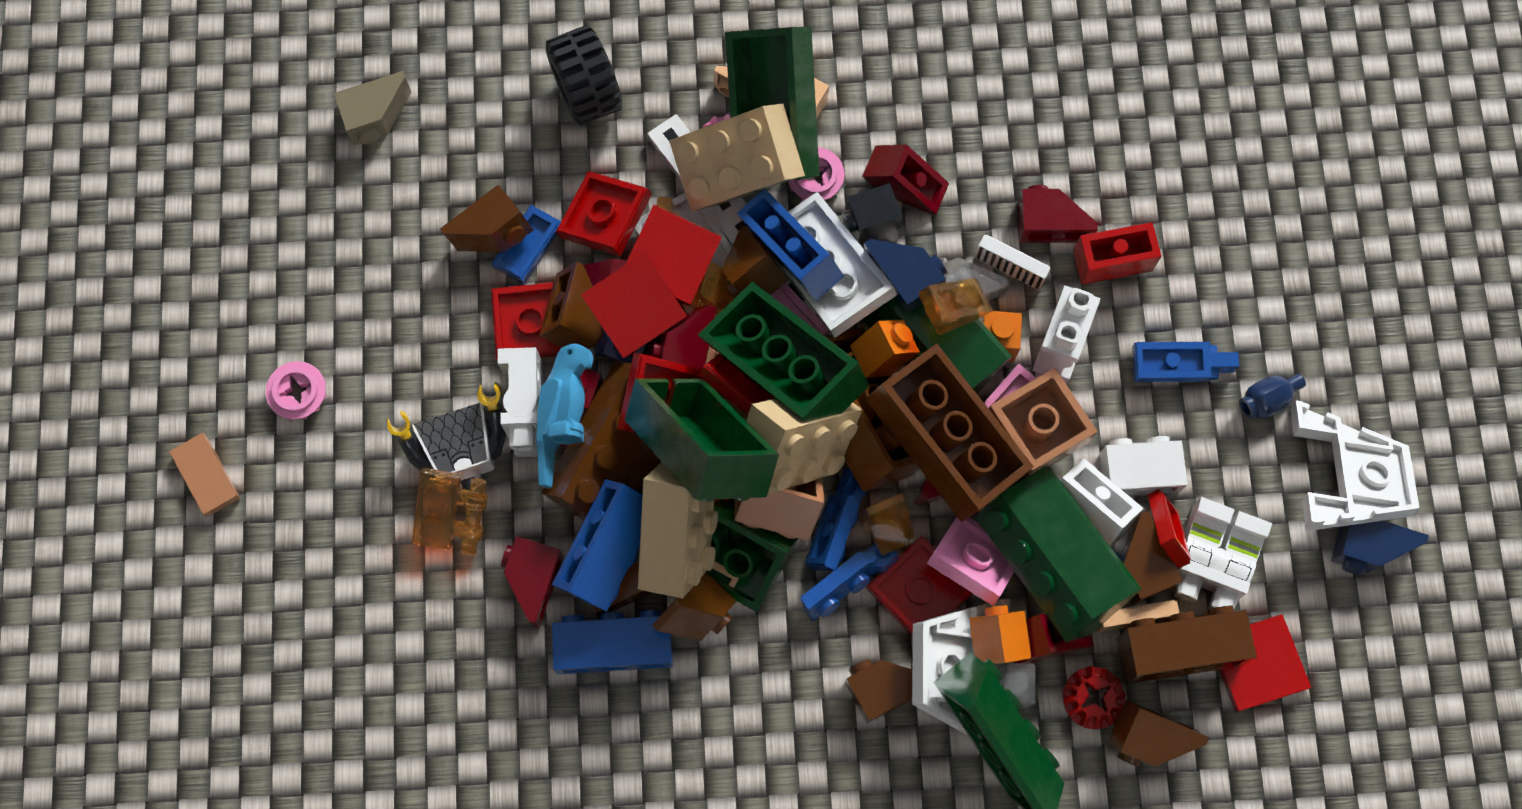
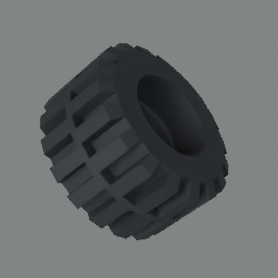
[545,25,622,126]

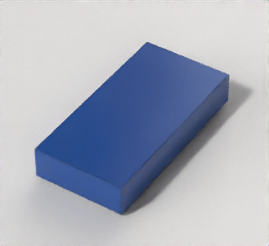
[491,205,561,285]

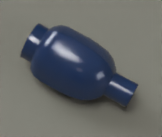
[1239,374,1306,419]

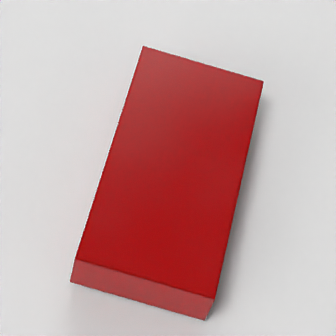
[1147,489,1191,569]

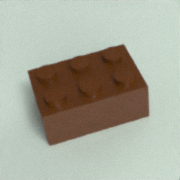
[1116,605,1257,685]

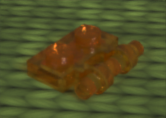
[411,468,488,555]

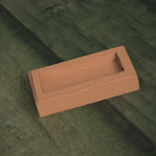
[169,433,240,517]

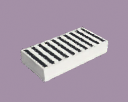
[974,235,1051,291]

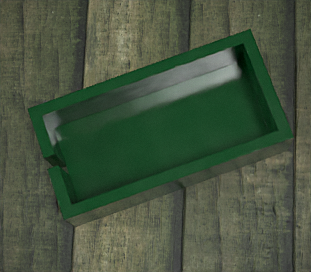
[725,26,820,180]
[625,378,779,502]

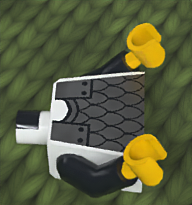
[386,382,507,499]

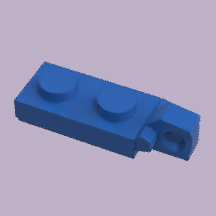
[1132,342,1239,382]
[805,468,867,571]
[801,537,899,621]

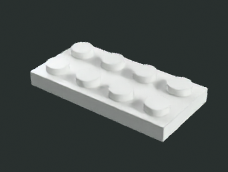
[771,192,898,338]

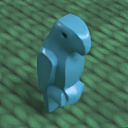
[536,344,593,489]

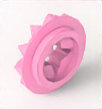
[788,147,845,201]
[265,361,327,421]

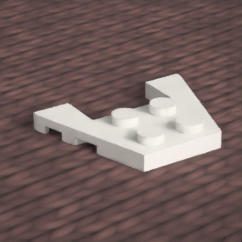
[1290,401,1419,531]
[912,598,1011,735]

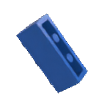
[737,188,844,301]
[552,479,643,611]
[552,610,673,675]

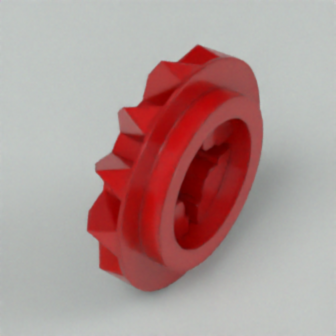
[1063,666,1126,730]

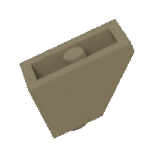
[334,71,412,145]

